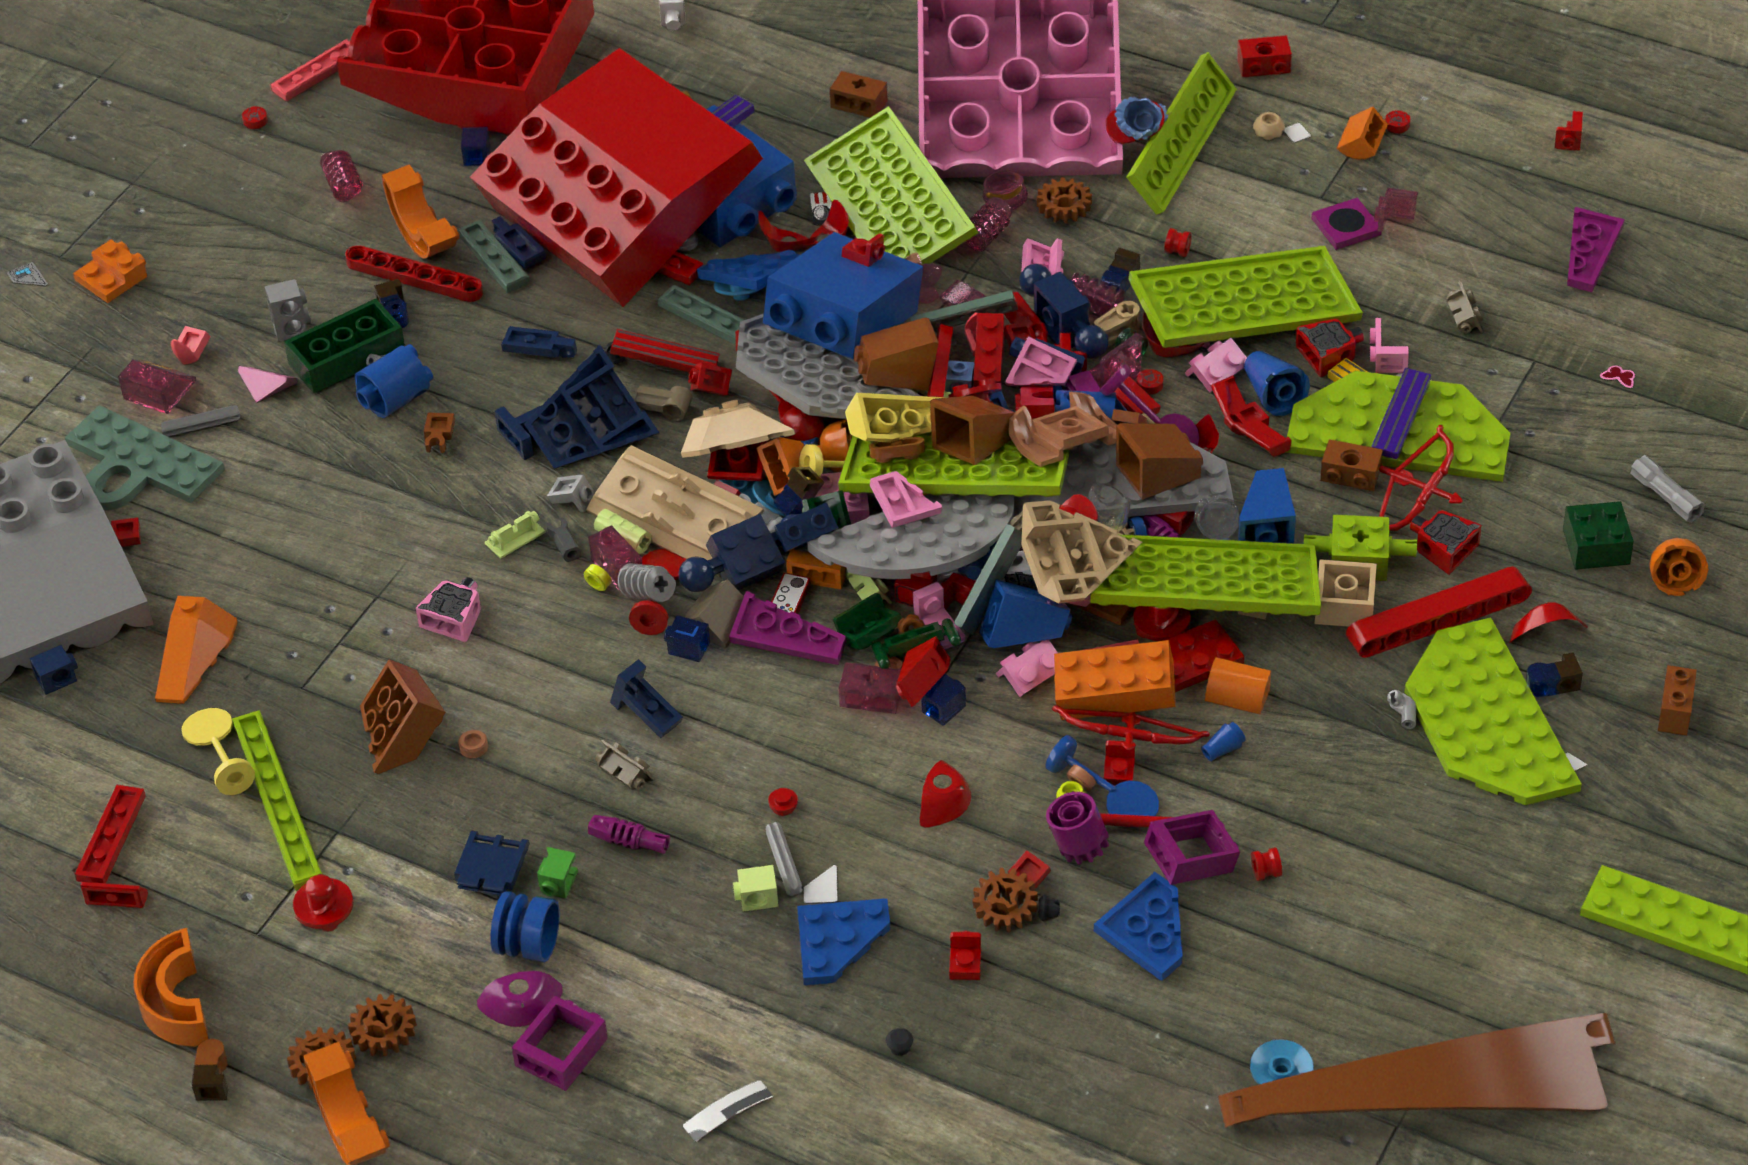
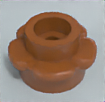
[897,614,925,634]

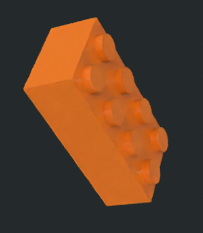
[1054,640,1176,720]

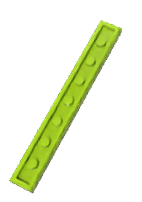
[232,710,322,891]

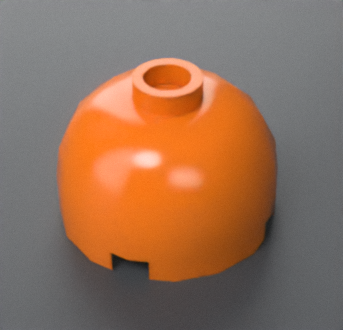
[817,419,853,473]
[1649,538,1709,596]

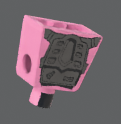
[416,577,481,642]

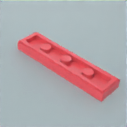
[270,39,350,102]

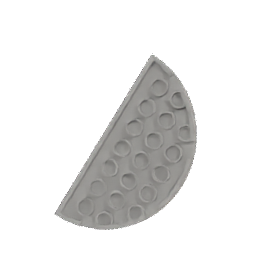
[807,494,1015,579]

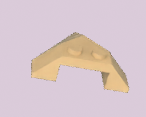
[681,400,795,458]
[1021,500,1142,603]

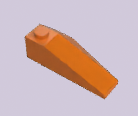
[155,596,238,704]

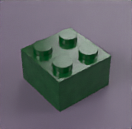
[1563,501,1634,570]

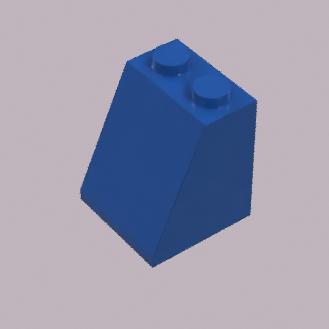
[1238,468,1296,544]
[979,579,1072,648]

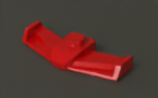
[1004,292,1048,347]
[1210,375,1292,457]

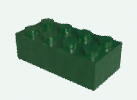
[284,298,405,394]

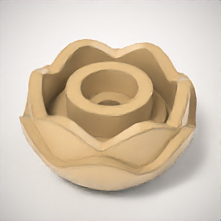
[1253,112,1285,140]

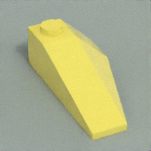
[845,393,944,442]

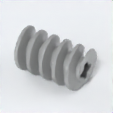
[618,563,676,602]

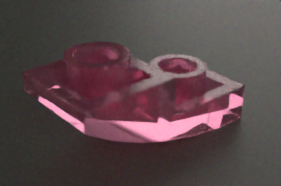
[939,280,986,306]

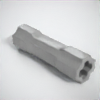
[1630,455,1706,523]

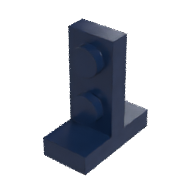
[494,405,542,460]
[610,659,683,738]

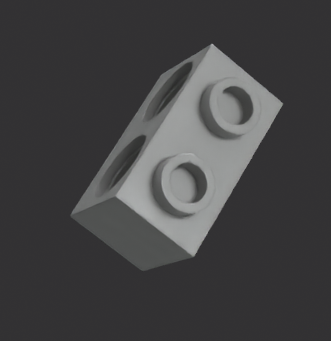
[265,279,311,341]

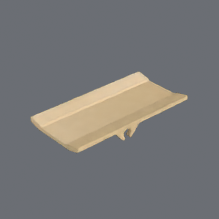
[586,445,764,577]

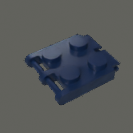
[454,830,529,896]

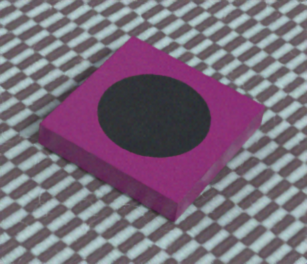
[1312,197,1382,250]

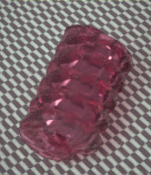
[320,150,363,202]
[966,197,1012,252]
[1071,273,1126,316]

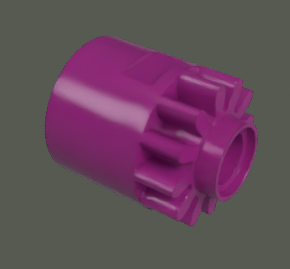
[1046,792,1109,865]

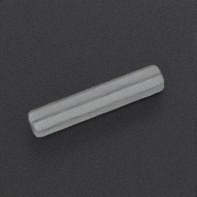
[161,405,241,437]
[766,822,802,896]

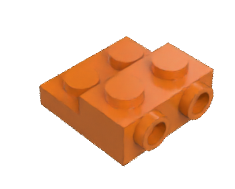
[73,239,147,303]

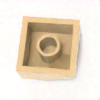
[1315,560,1377,627]

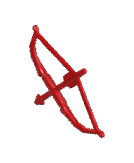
[1378,425,1463,531]
[1052,705,1210,751]

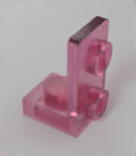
[1374,187,1418,232]

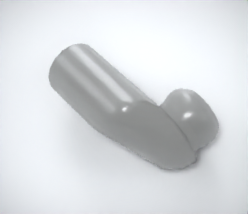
[1387,690,1416,729]

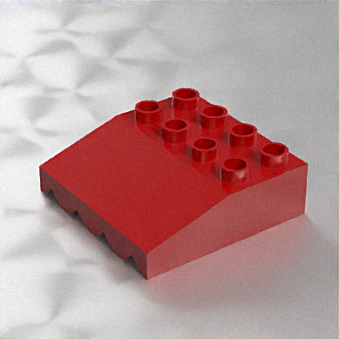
[337,0,594,136]
[470,48,763,307]

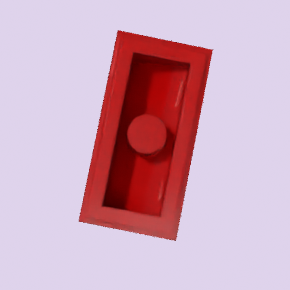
[80,882,148,908]

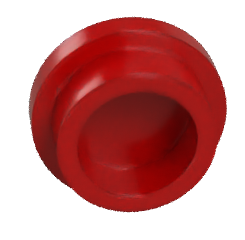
[768,788,798,816]

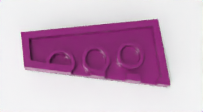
[729,591,847,665]

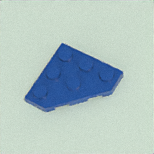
[697,250,800,291]
[1094,872,1183,981]
[797,898,890,985]

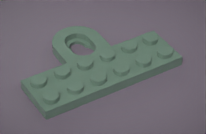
[65,405,225,510]

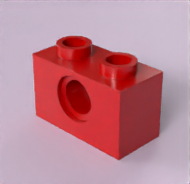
[1237,35,1292,78]

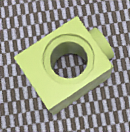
[733,865,778,912]

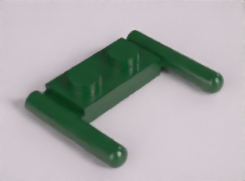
[871,618,961,670]

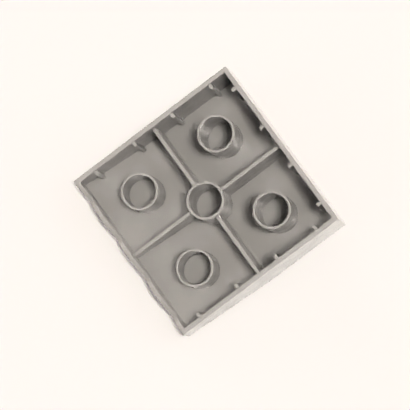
[0,440,153,684]

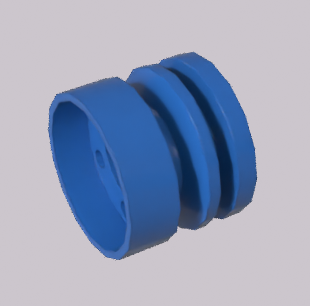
[490,891,560,963]

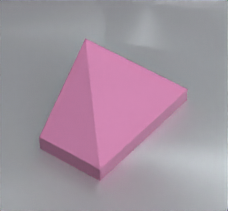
[238,366,297,403]

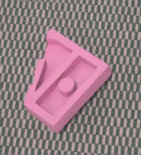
[1005,337,1077,386]
[870,471,942,528]

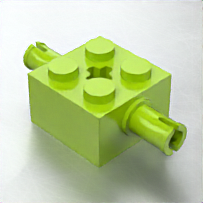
[1303,515,1417,581]

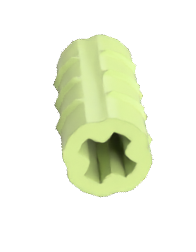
[594,509,652,554]

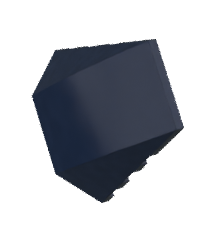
[524,344,660,469]

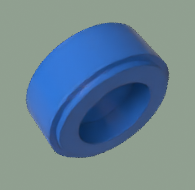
[1127,516,1147,536]

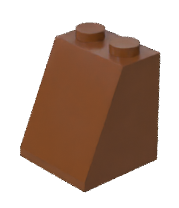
[854,318,939,390]
[930,396,1015,465]
[1116,423,1203,499]

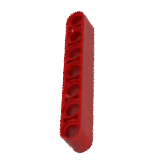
[1345,566,1532,658]

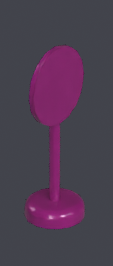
[1099,363,1199,446]

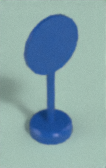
[1045,735,1159,828]

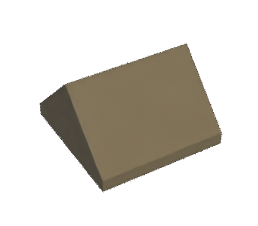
[677,579,744,649]

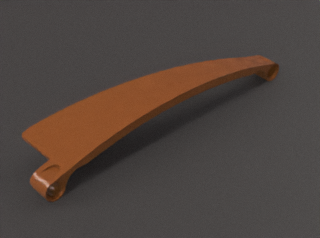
[1218,1013,1616,1128]

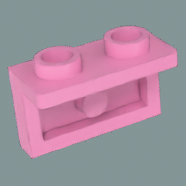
[1021,238,1064,275]
[1185,338,1247,393]
[996,639,1058,697]

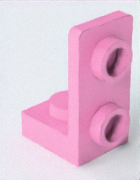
[1370,318,1408,373]
[913,582,965,649]

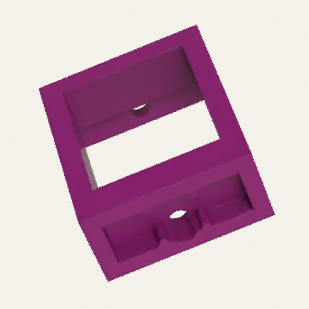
[1144,810,1240,885]
[512,995,608,1091]

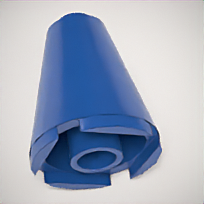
[1244,351,1310,416]

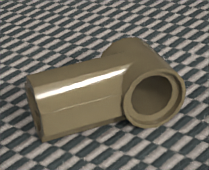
[635,386,693,421]

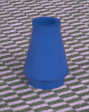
[1201,722,1246,762]

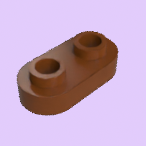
[869,437,925,463]

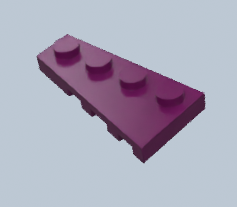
[1567,207,1625,292]

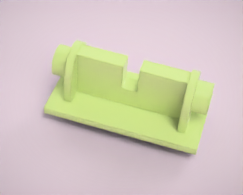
[485,511,546,559]
[845,568,892,604]

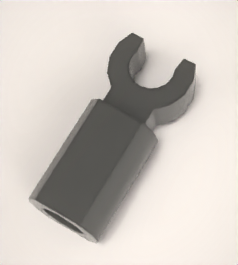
[547,518,581,562]

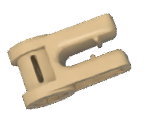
[1094,301,1140,347]

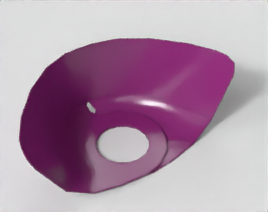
[477,971,563,1027]

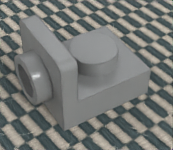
[547,475,595,512]

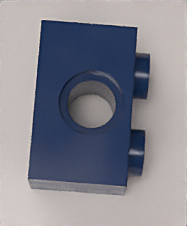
[774,502,838,553]

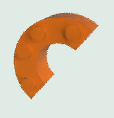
[382,164,460,259]
[134,928,209,1047]
[303,1042,390,1165]

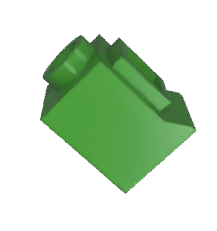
[537,847,578,899]

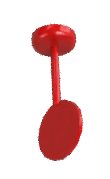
[629,549,686,635]

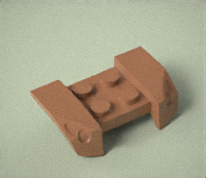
[1009,392,1118,467]

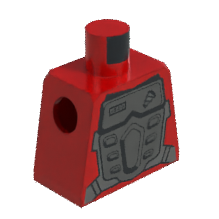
[1296,319,1364,378]
[1410,510,1482,575]

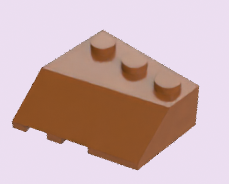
[360,659,446,774]

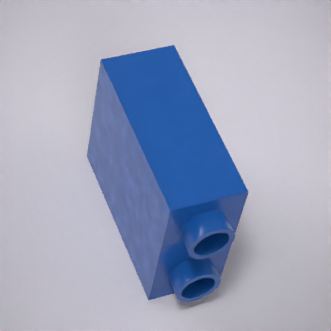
[697,105,797,247]
[763,232,923,359]

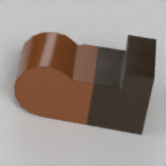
[191,1039,228,1101]

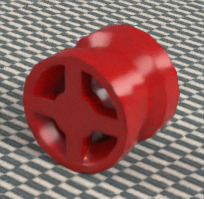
[1164,228,1192,257]
[1251,847,1282,881]

